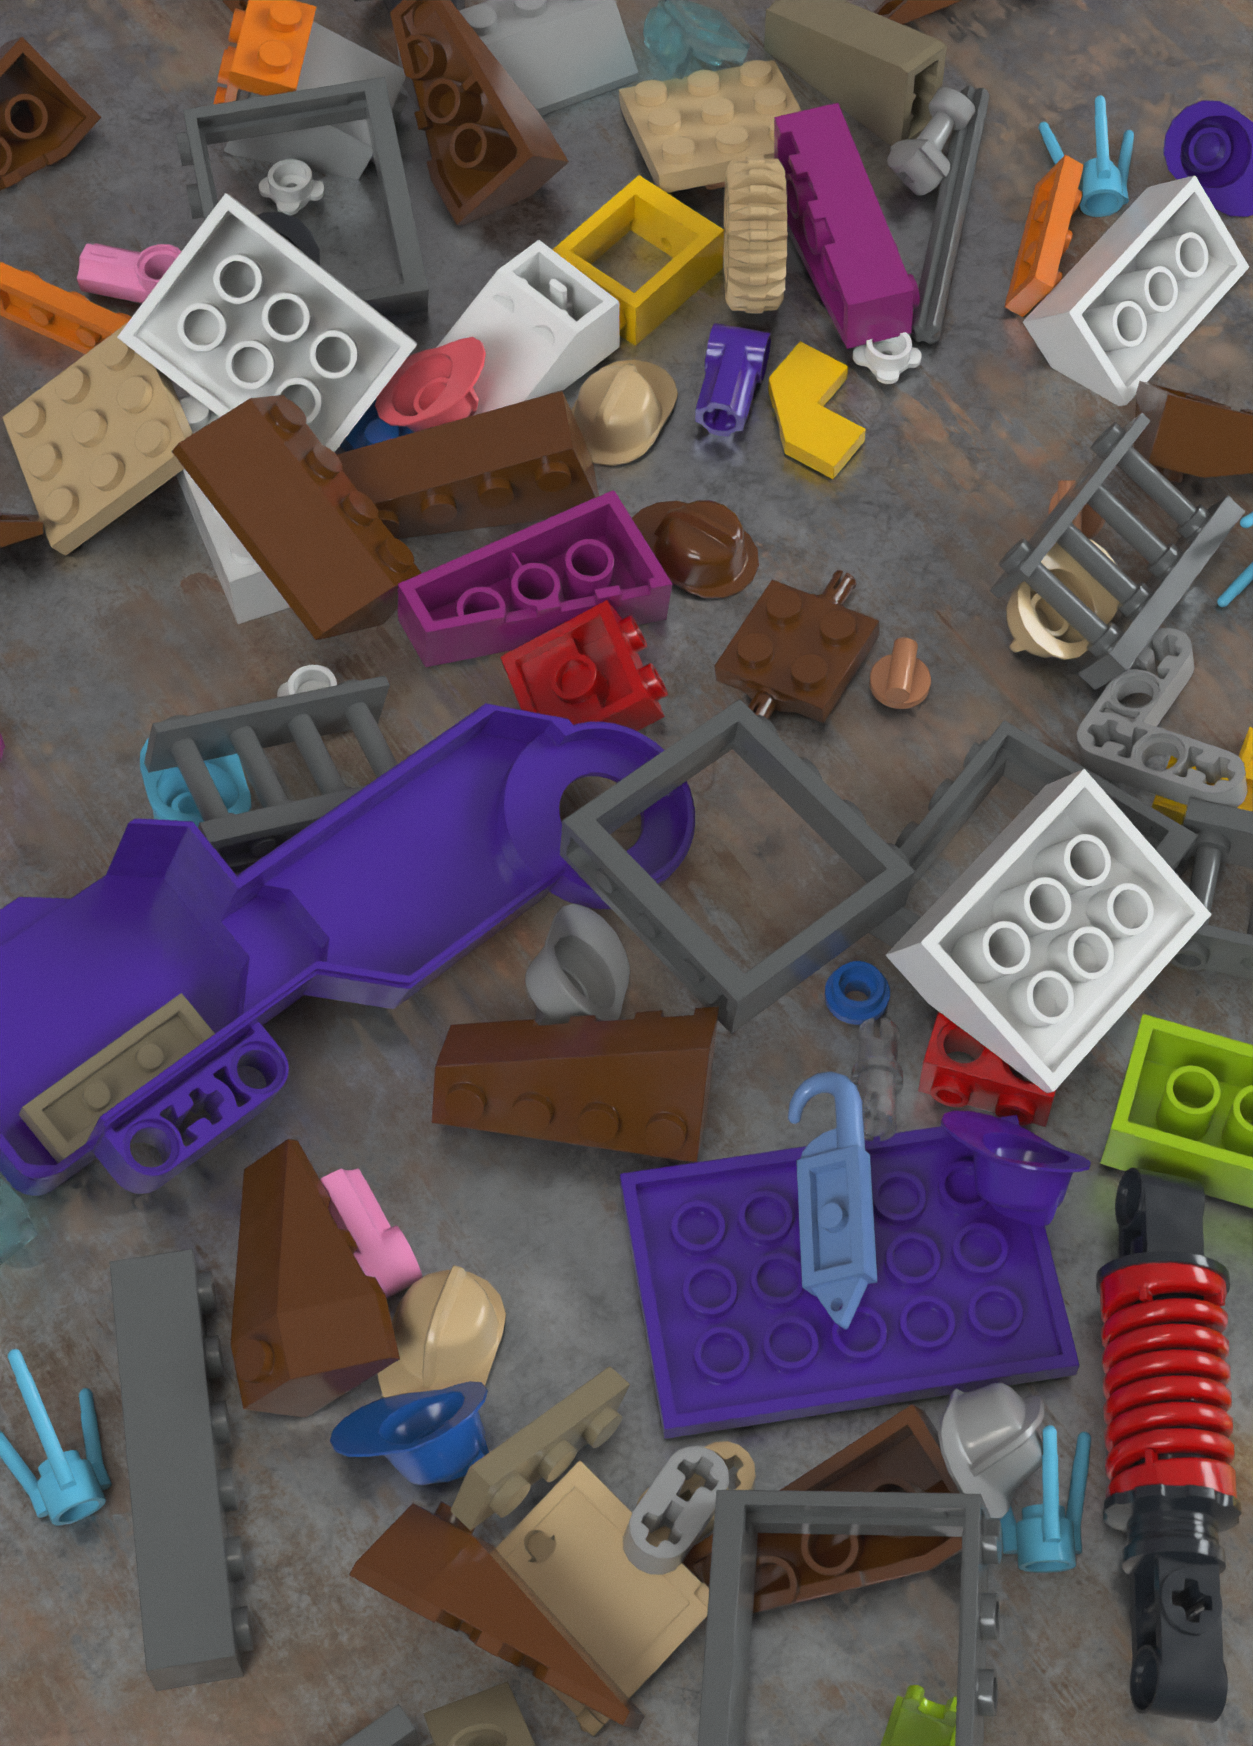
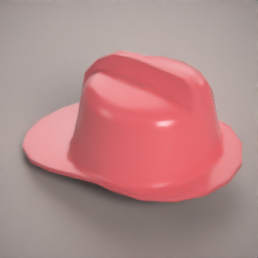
[375,337,486,432]

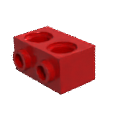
[918,1011,1056,1127]

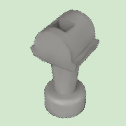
[887,87,975,196]

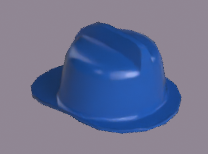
[330,1381,489,1486]

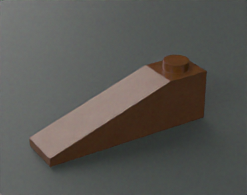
[390,0,569,226]
[0,37,102,191]
[1134,381,1253,483]
[230,1139,400,1418]
[682,1404,962,1621]
[349,1501,645,1730]

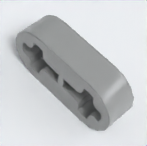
[623,1446,729,1575]

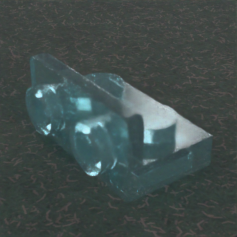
[643,0,750,80]

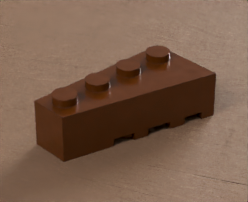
[336,391,599,539]

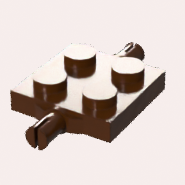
[714,570,880,723]

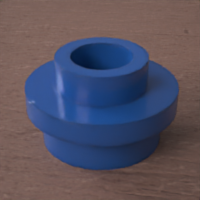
[825,961,890,1025]

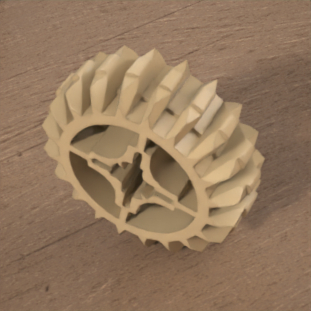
[723,156,788,313]

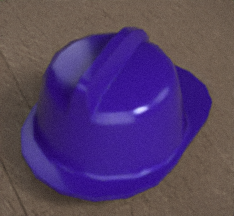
[1163,100,1253,217]
[940,1110,1091,1227]

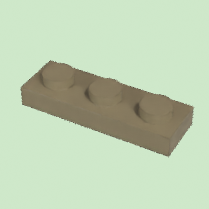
[19,993,215,1163]
[450,1366,630,1531]

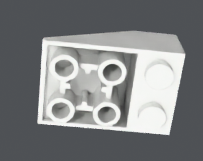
[436,240,620,416]

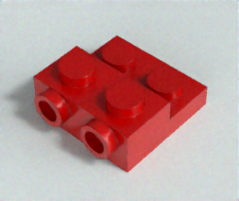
[500,600,668,731]

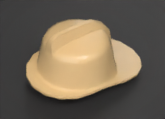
[571,359,678,466]
[1006,539,1120,660]
[377,1265,506,1398]

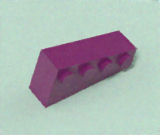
[774,103,920,349]
[398,490,673,667]

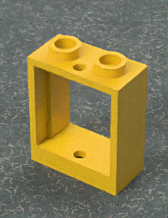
[552,175,724,346]

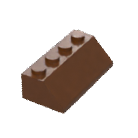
[171,395,422,641]

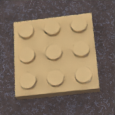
[619,60,802,193]
[2,321,193,556]

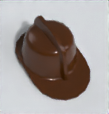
[632,500,759,599]

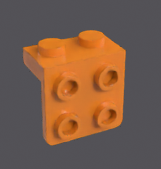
[213,0,317,105]

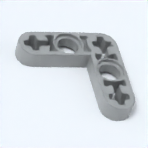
[1077,628,1248,808]

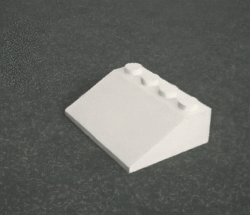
[117,193,417,452]
[886,769,1212,1093]

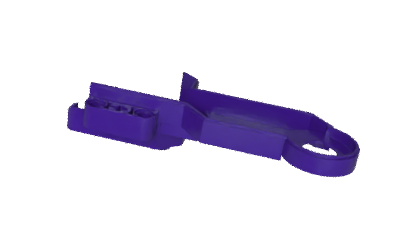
[0,703,695,1196]

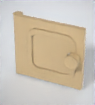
[495,1460,709,1736]

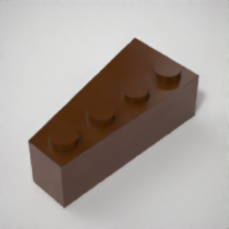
[432,1006,719,1163]

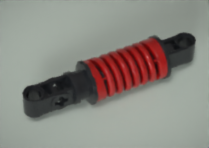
[1096,1167,1242,1723]

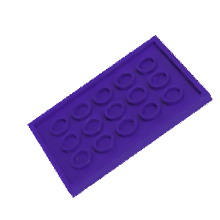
[620,1115,1080,1439]

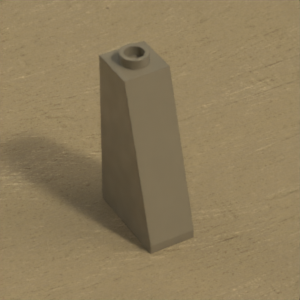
[764,0,947,146]

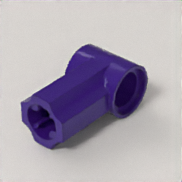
[695,323,771,437]

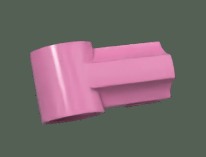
[77,243,181,303]
[320,1168,422,1299]

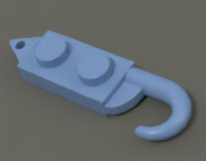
[788,1071,877,1329]

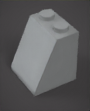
[223,21,408,180]

